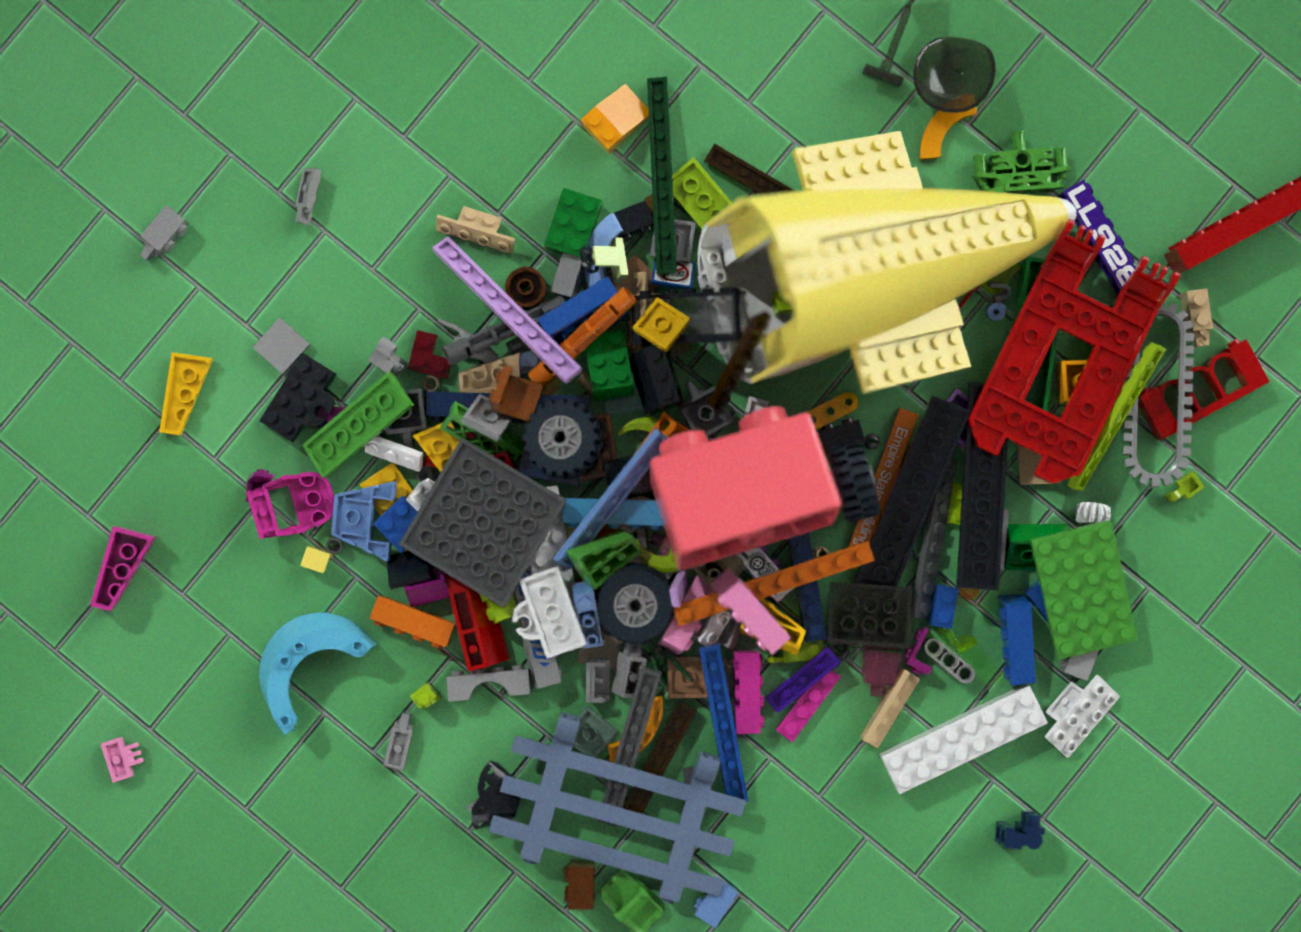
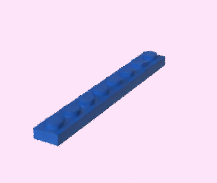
[698,643,748,802]

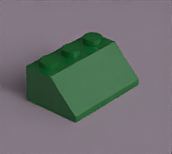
[1004,524,1069,570]

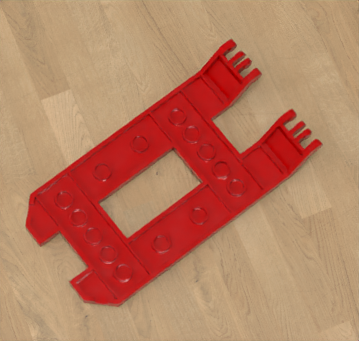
[968,219,1181,484]

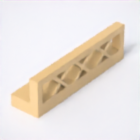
[860,668,920,748]

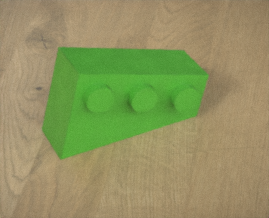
[566,529,642,589]

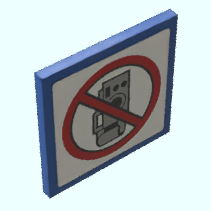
[651,258,695,289]

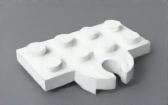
[513,566,587,658]

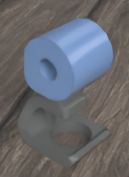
[985,281,1011,321]

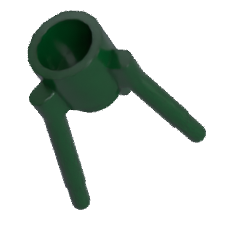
[648,646,694,691]

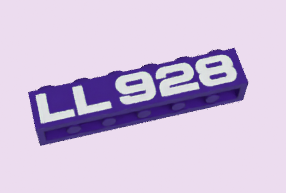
[1058,180,1136,297]

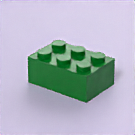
[544,188,602,258]
[586,330,635,401]

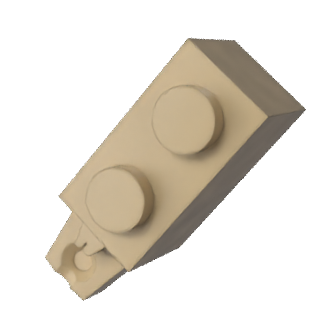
[1180,288,1213,347]

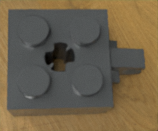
[678,381,734,437]
[385,388,429,448]

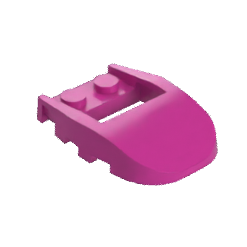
[246,472,334,539]

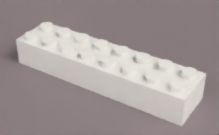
[879,684,1048,794]

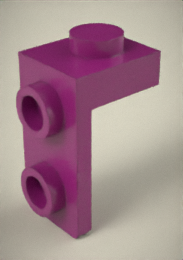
[245,469,274,503]
[904,626,932,676]

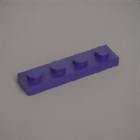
[765,646,841,713]

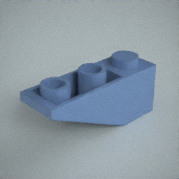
[572,582,603,649]

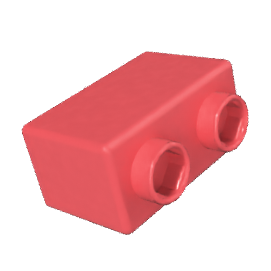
[650,406,842,571]

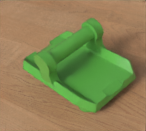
[600,869,664,932]

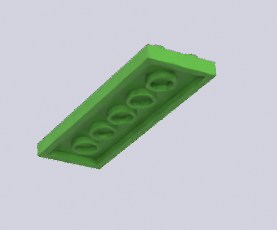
[302,372,414,478]

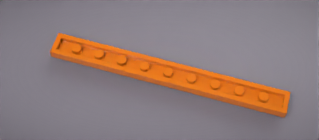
[674,541,875,626]

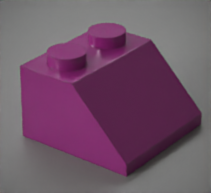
[404,563,449,607]

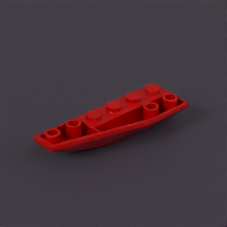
[444,572,510,672]

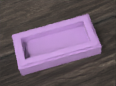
[670,571,688,607]

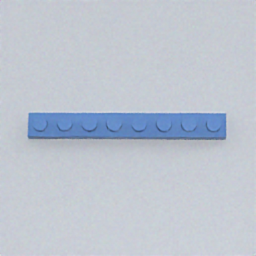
[553,428,669,569]

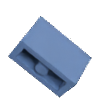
[693,876,738,928]

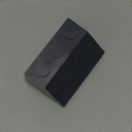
[629,345,685,416]

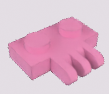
[101,737,144,783]

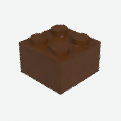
[564,860,595,910]

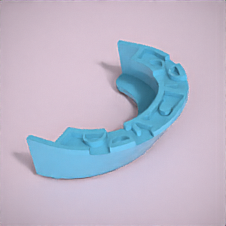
[259,612,378,735]

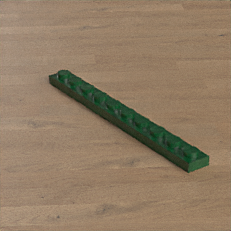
[647,77,678,276]

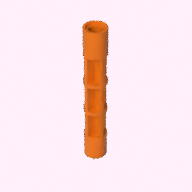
[528,286,637,387]

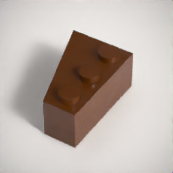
[580,413,618,481]

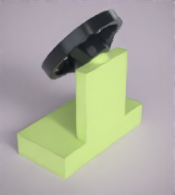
[580,237,628,283]

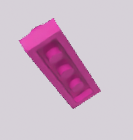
[776,670,841,742]

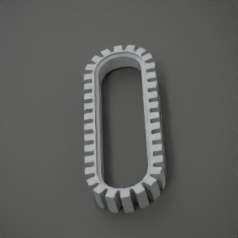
[1122,302,1194,488]

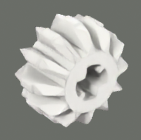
[1075,502,1111,525]

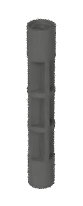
[442,295,565,365]

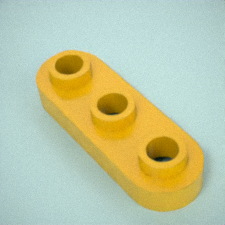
[806,392,858,430]

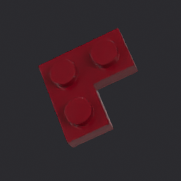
[407,330,451,379]

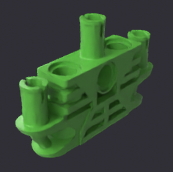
[971,130,1072,194]

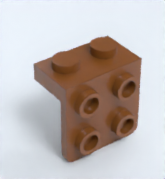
[488,365,543,422]

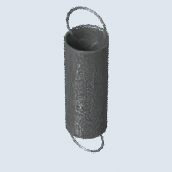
[832,644,854,671]

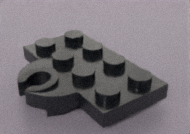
[259,353,337,443]

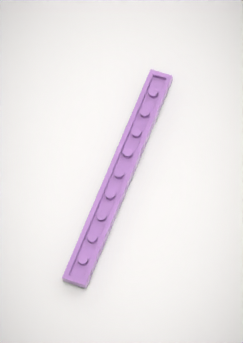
[432,236,581,384]

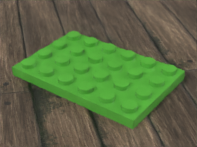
[1030,520,1138,660]

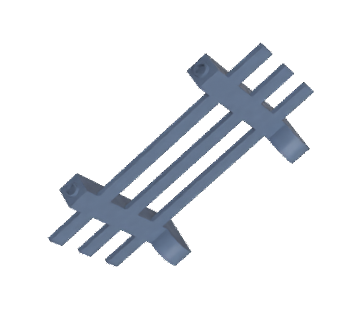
[488,711,746,904]

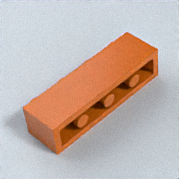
[369,595,456,649]

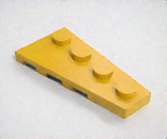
[159,352,213,436]

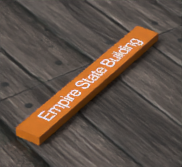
[848,408,919,566]

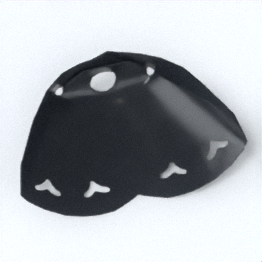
[472,760,520,830]

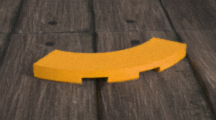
[919,94,977,160]
[607,695,663,763]

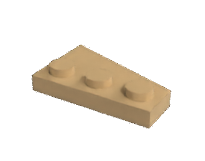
[459,353,521,393]

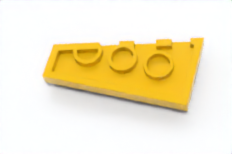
[413,422,460,472]

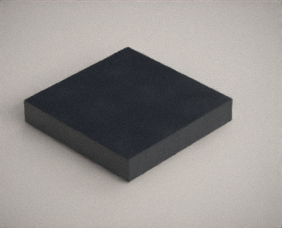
[387,551,431,590]

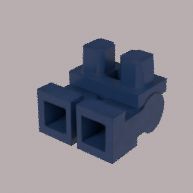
[995,810,1045,850]

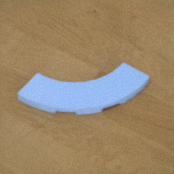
[584,213,623,288]

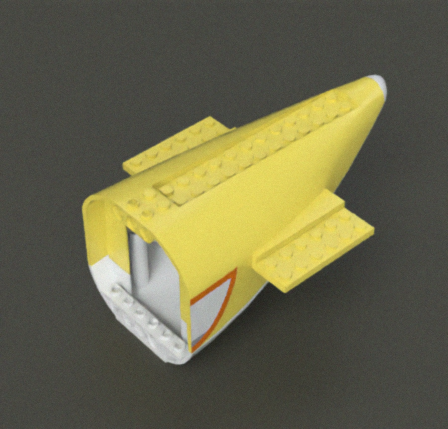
[697,131,1076,393]

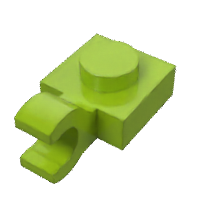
[1165,471,1205,502]

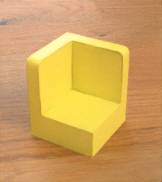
[300,546,333,573]

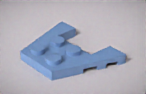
[331,481,397,561]

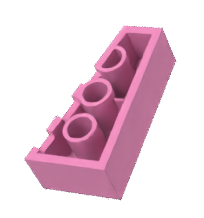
[710,568,791,654]
[657,575,716,657]

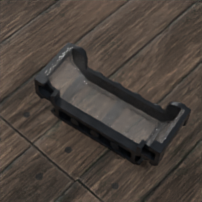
[631,287,747,345]

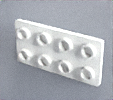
[1045,675,1120,758]

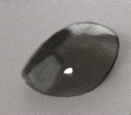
[913,37,996,113]

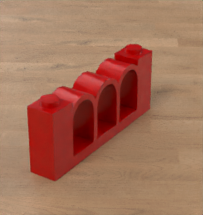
[1138,338,1270,440]

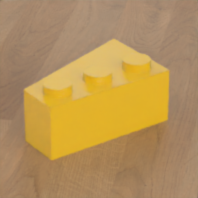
[740,598,806,655]

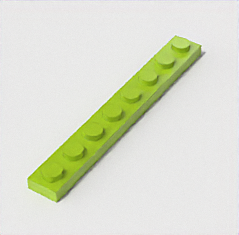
[1068,342,1166,491]

